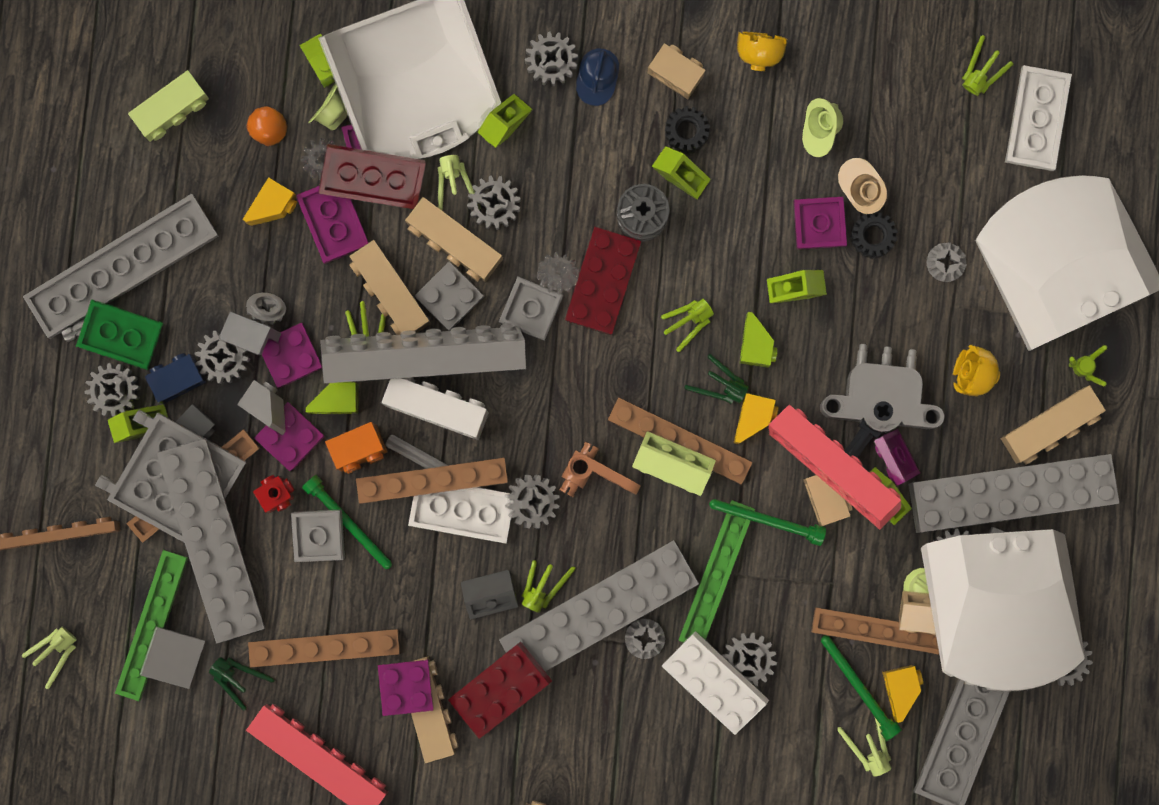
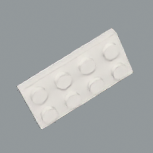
[1005,65,1072,171]
[408,487,512,544]
[662,631,769,735]

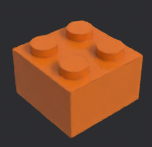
[325,422,388,474]

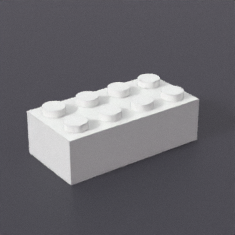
[382,377,489,440]

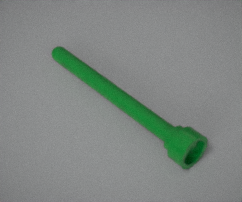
[302,474,392,569]
[709,499,826,546]
[821,635,902,741]

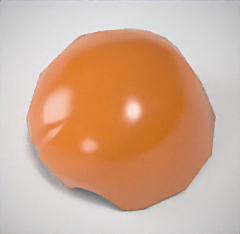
[246,106,287,146]

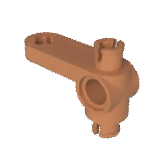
[559,442,641,497]

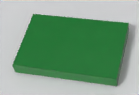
[76,299,164,370]

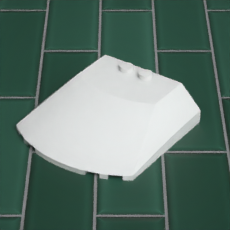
[318,0,501,159]
[975,176,1159,351]
[921,529,1085,691]

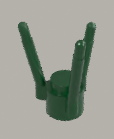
[684,354,749,404]
[209,657,274,711]

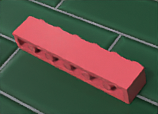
[769,405,901,530]
[246,704,388,805]

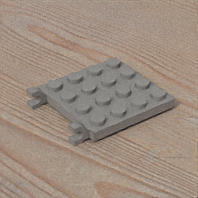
[95,410,246,542]

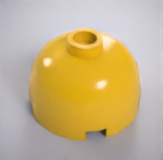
[737,32,787,71]
[953,345,1000,396]

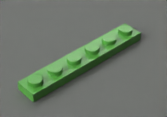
[678,500,755,642]
[115,550,188,701]

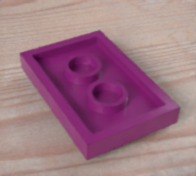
[296,186,369,264]

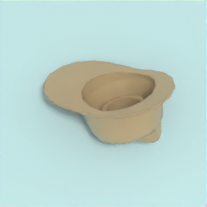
[838,158,887,214]

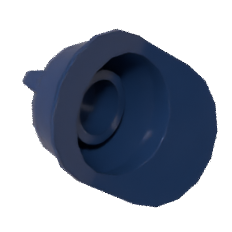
[576,48,619,106]

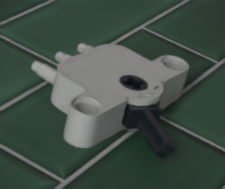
[820,344,944,458]

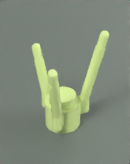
[437,155,481,210]
[22,626,77,689]
[837,718,891,776]

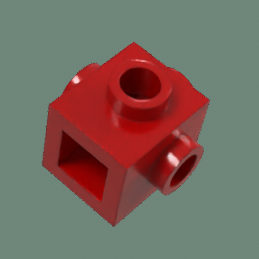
[253,475,295,513]

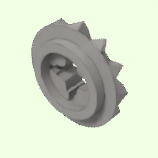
[927,243,967,282]
[246,293,286,325]
[625,619,665,659]

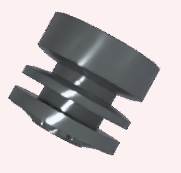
[617,183,670,242]

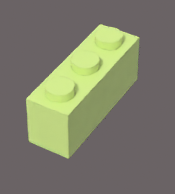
[128,70,209,142]
[632,431,716,496]

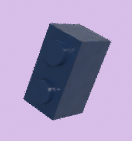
[145,353,207,404]

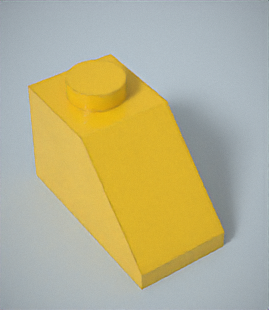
[243,177,297,226]
[734,393,778,444]
[882,665,923,723]

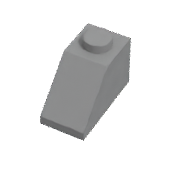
[237,380,285,435]

